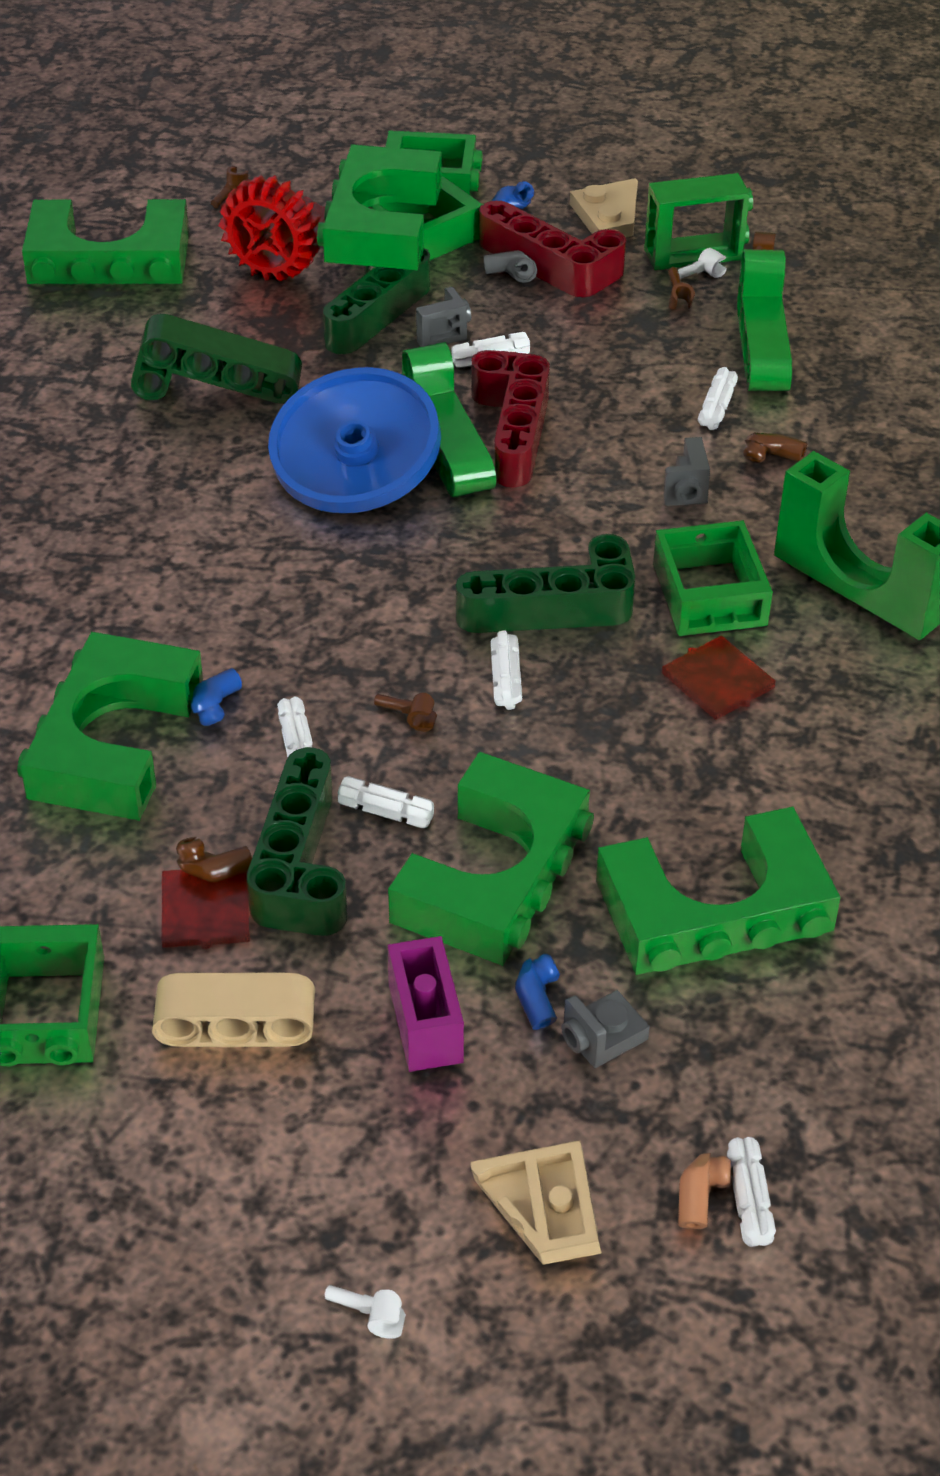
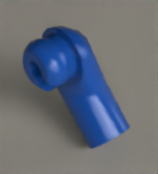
[491,181,535,209]
[191,668,242,726]
[515,954,560,1030]

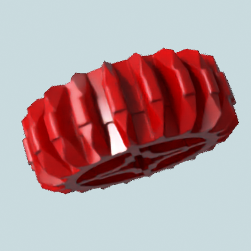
[218,175,321,282]

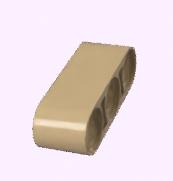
[152,973,315,1047]

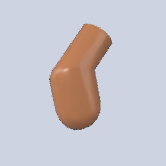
[678,1153,732,1229]

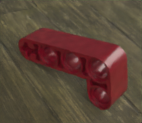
[479,200,626,298]
[471,350,550,488]

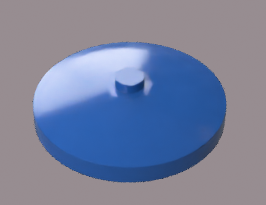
[268,367,441,513]

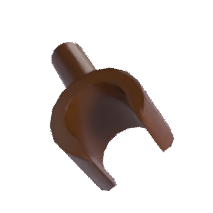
[211,166,249,208]
[752,232,776,250]
[668,267,695,310]
[374,693,437,732]

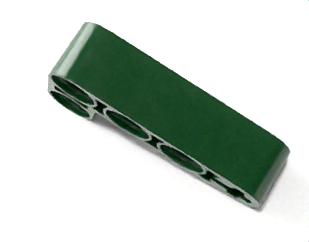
[323,248,430,354]
[131,313,302,404]
[456,534,635,633]
[247,747,347,936]

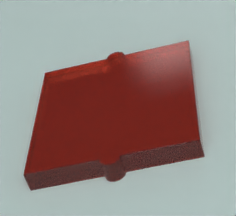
[662,635,776,720]
[161,870,250,949]

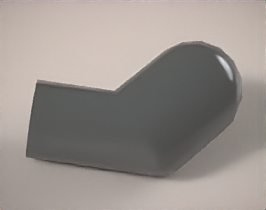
[484,250,537,283]

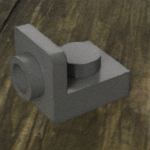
[416,286,471,347]
[664,437,710,506]
[561,990,650,1068]

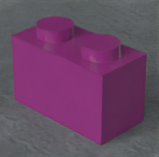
[387,936,464,1072]

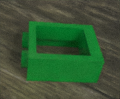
[385,131,483,196]
[644,173,753,270]
[368,176,483,261]
[653,520,773,636]
[0,924,105,1067]

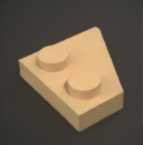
[570,178,638,237]
[471,1140,601,1265]

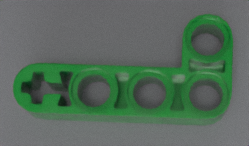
[737,249,792,391]
[402,342,496,497]

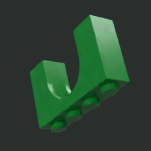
[317,144,442,270]
[22,199,189,284]
[774,451,940,640]
[17,631,203,821]
[388,751,594,966]
[596,806,841,975]

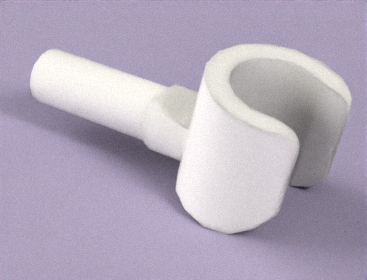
[678,248,726,279]
[325,1285,406,1339]

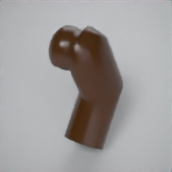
[743,432,807,463]
[176,837,252,882]

